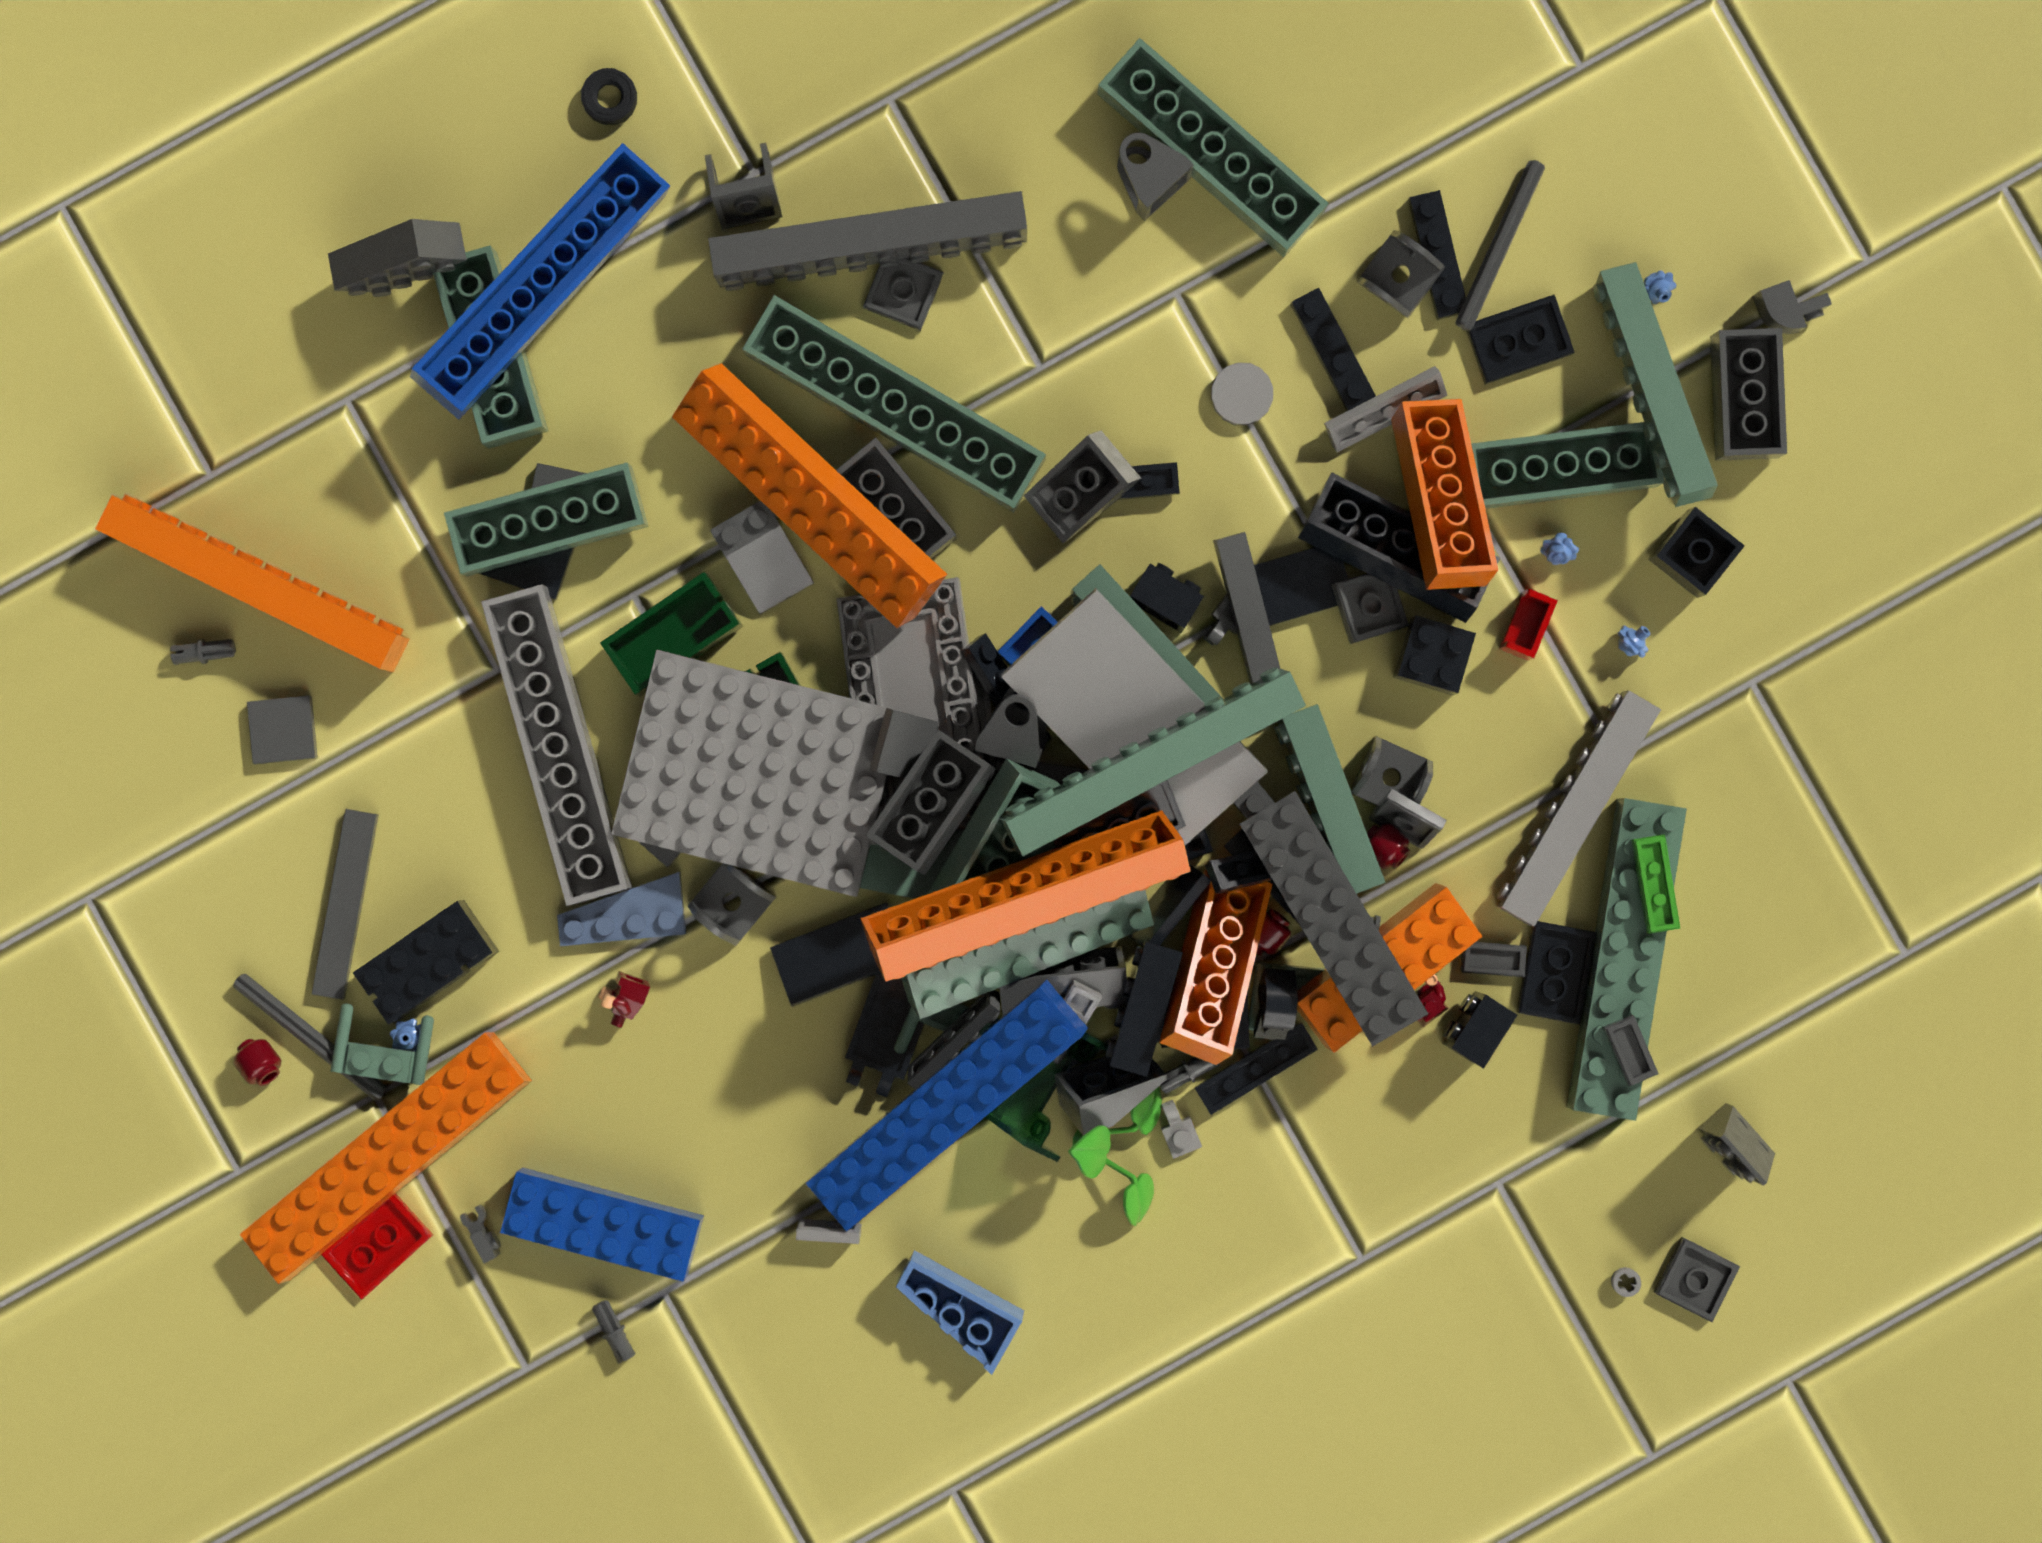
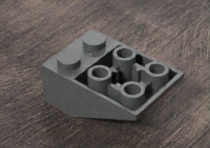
[1698,1103,1775,1186]

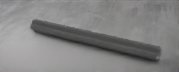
[1455,160,1545,330]
[233,974,388,1101]

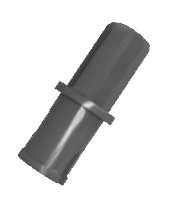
[170,639,236,665]
[1160,1057,1219,1093]
[592,1300,636,1363]

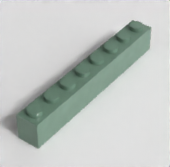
[1593,262,1718,507]

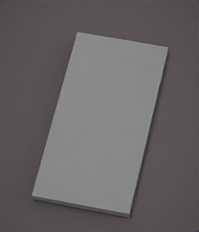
[836,577,989,845]
[1001,588,1268,845]

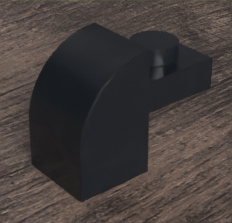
[1253,968,1298,1040]

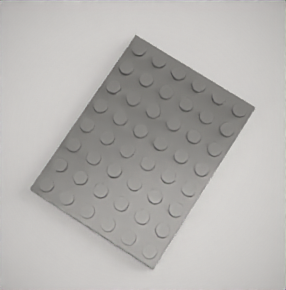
[611,650,903,897]

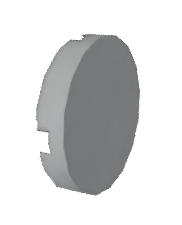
[1211,363,1273,425]

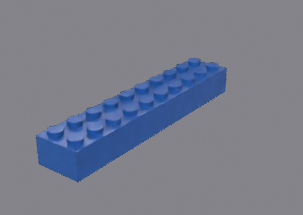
[410,143,670,420]
[806,979,1088,1232]

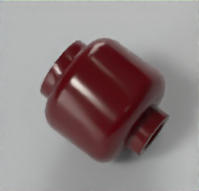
[1367,823,1411,869]
[1256,908,1291,956]
[233,1039,282,1086]

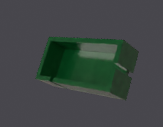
[600,572,743,697]

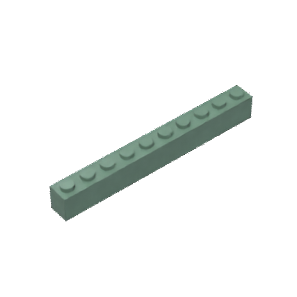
[999,667,1306,856]

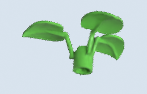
[1068,1087,1162,1227]

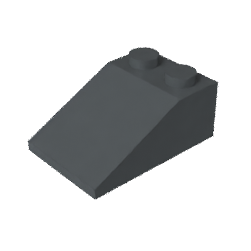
[1024,430,1141,543]
[710,501,814,614]
[1054,1056,1167,1136]

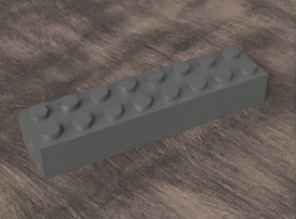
[1240,791,1428,1047]

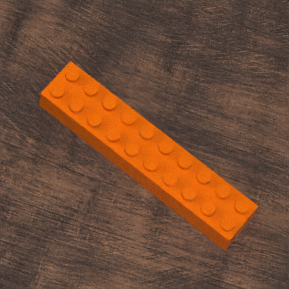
[672,363,948,628]
[95,494,410,672]
[861,810,1190,982]
[240,1032,532,1284]

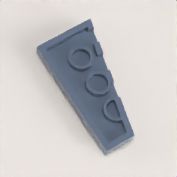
[557,872,686,946]

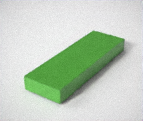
[1631,834,1681,934]

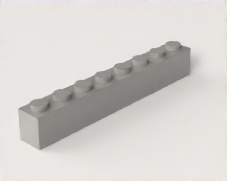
[1497,690,1661,926]

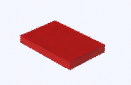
[321,1194,433,1300]

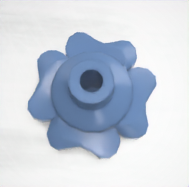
[1644,270,1677,304]
[1540,533,1579,565]
[1618,625,1650,658]
[390,1018,421,1052]

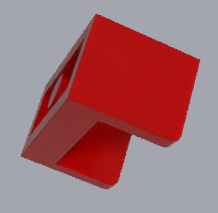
[1499,589,1558,661]

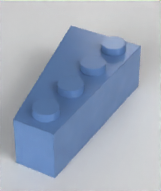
[896,1250,1024,1375]

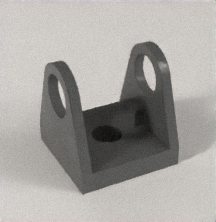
[1117,133,1194,221]
[705,142,783,230]
[1357,230,1445,318]
[974,687,1048,768]
[1350,736,1433,805]
[688,863,776,946]

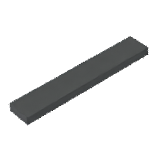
[1213,532,1280,684]
[312,809,379,1000]

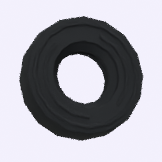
[581,68,637,125]

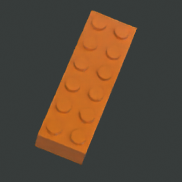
[1391,399,1498,590]
[1159,870,1273,1065]
[1297,883,1483,1053]

